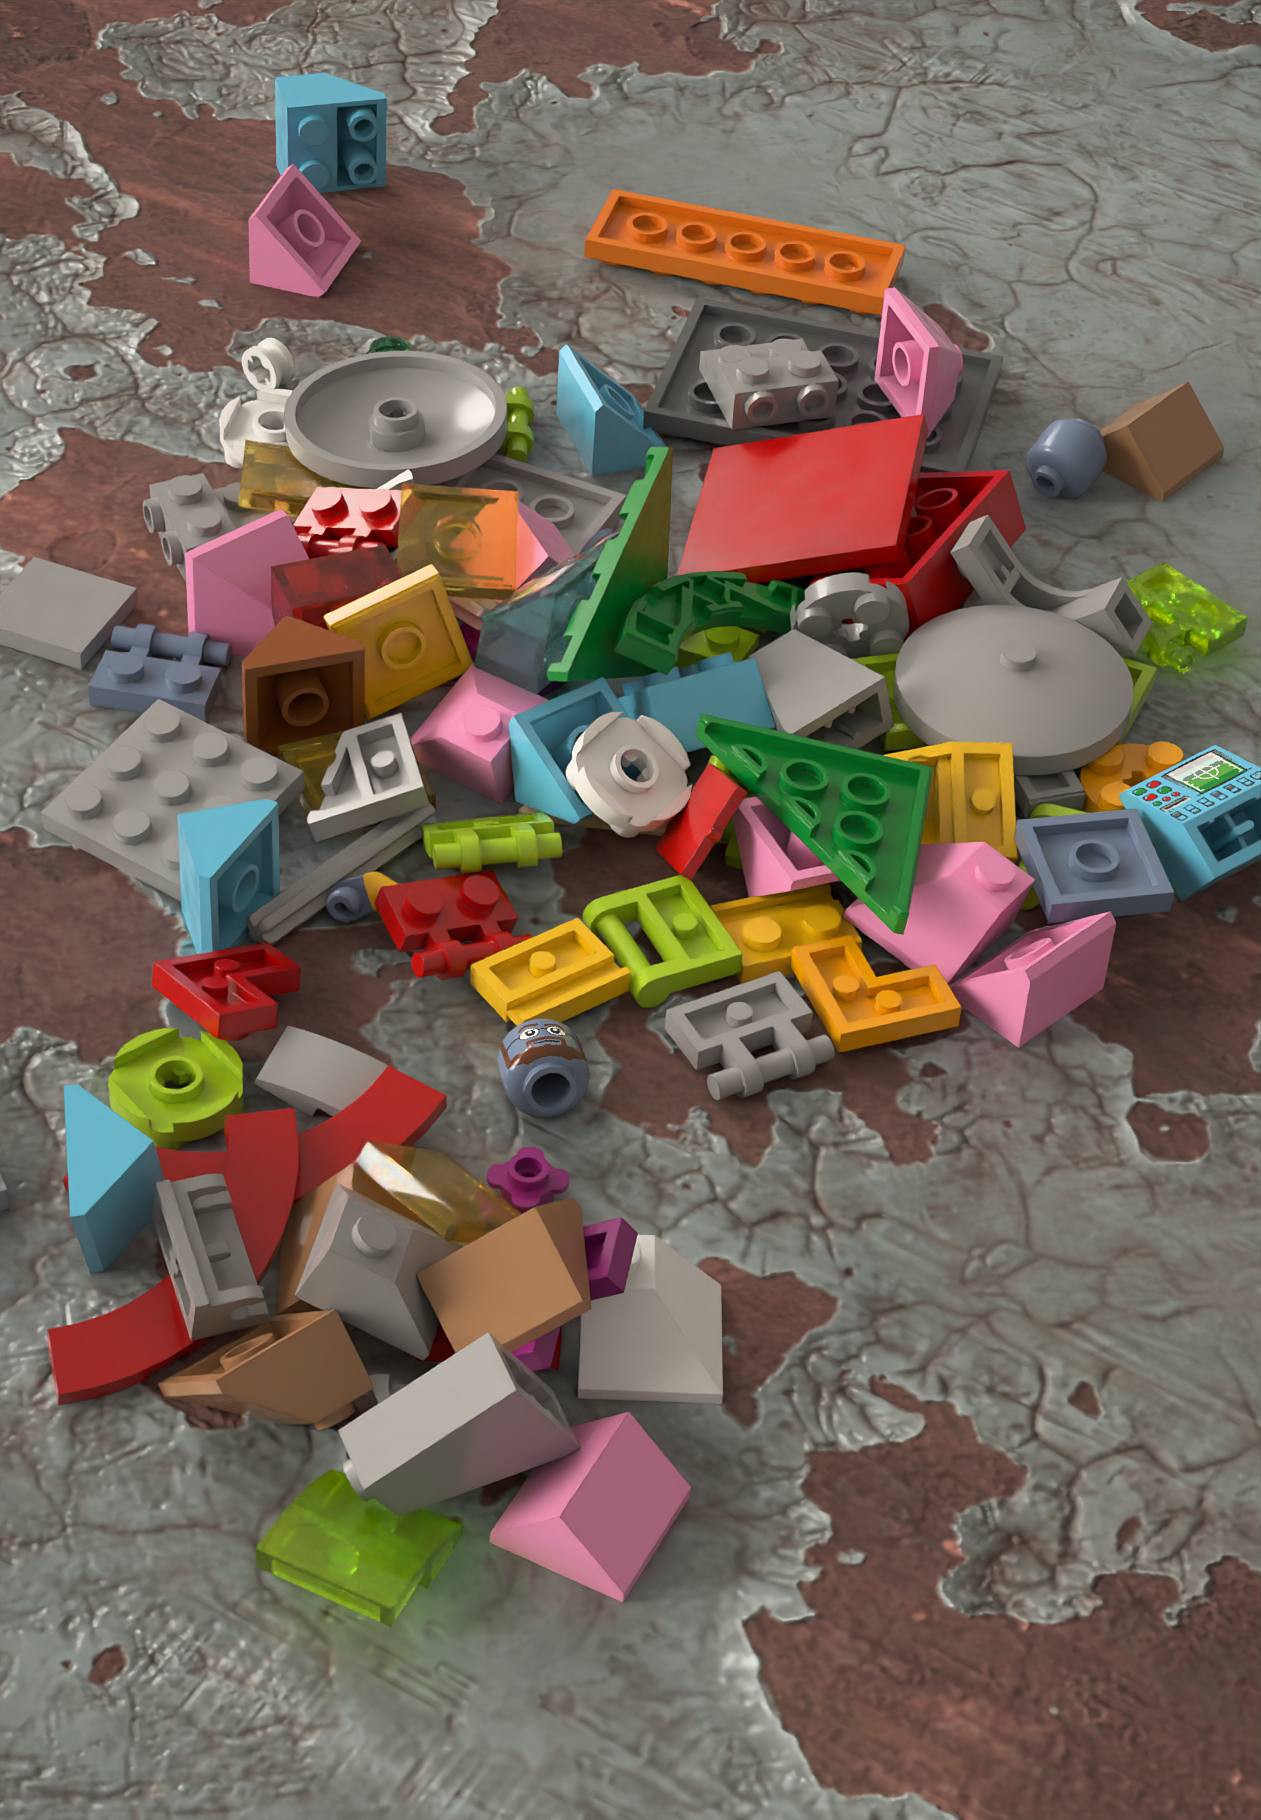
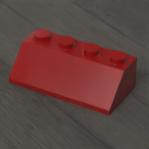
[809,470,1026,643]

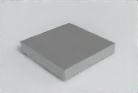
[0,557,138,670]

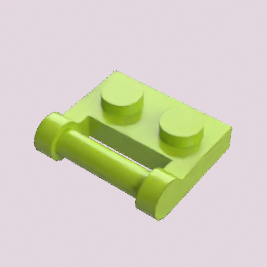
[582,875,743,1008]

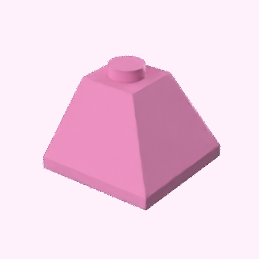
[874,287,963,438]
[185,509,325,656]
[410,663,549,804]
[843,842,1035,985]

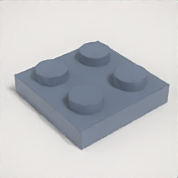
[1014,809,1174,923]

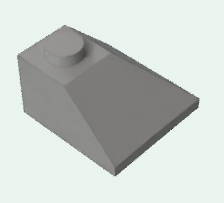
[295,1184,463,1361]

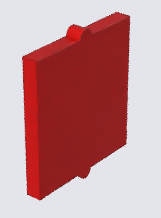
[654,762,748,881]

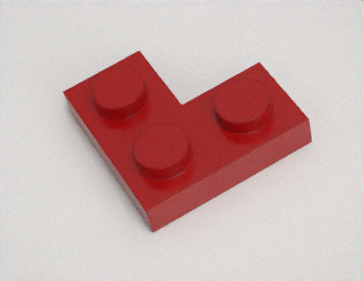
[152,942,301,1041]

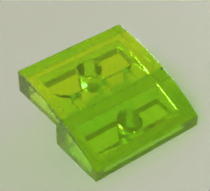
[255,1469,464,1627]

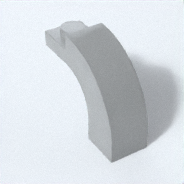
[950,515,1153,658]

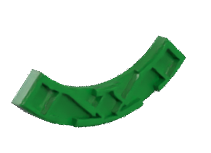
[613,571,805,675]

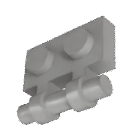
[665,971,835,1100]

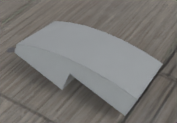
[254,1026,399,1117]

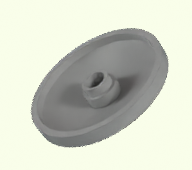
[284,351,508,489]
[893,605,1134,775]

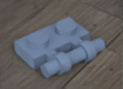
[88,623,232,722]

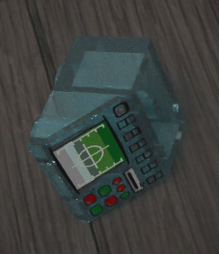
[474,542,605,694]

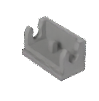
[152,1174,269,1341]

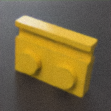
[710,883,862,984]
[470,918,631,1026]

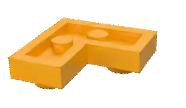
[790,934,962,1053]

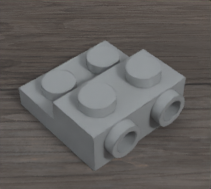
[699,338,839,430]
[143,473,276,582]

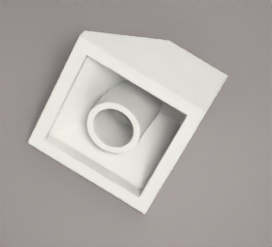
[578,1234,723,1404]

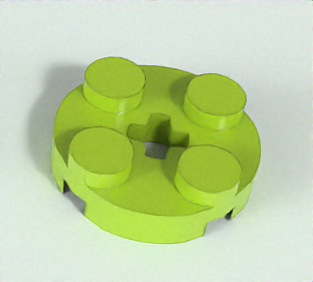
[108,1028,244,1150]

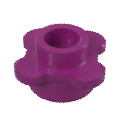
[487,1147,569,1215]

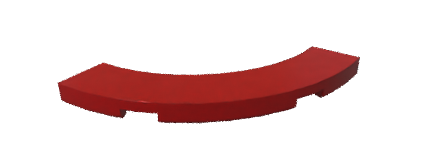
[63,1065,447,1204]
[47,1108,299,1406]

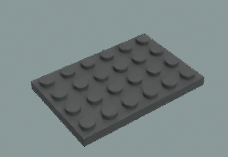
[643,297,1004,473]

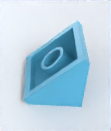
[556,344,666,476]
[508,677,641,824]
[177,799,280,954]
[64,1084,165,1273]

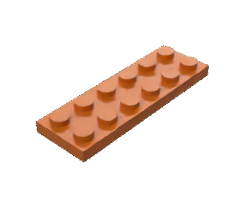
[584,189,906,316]

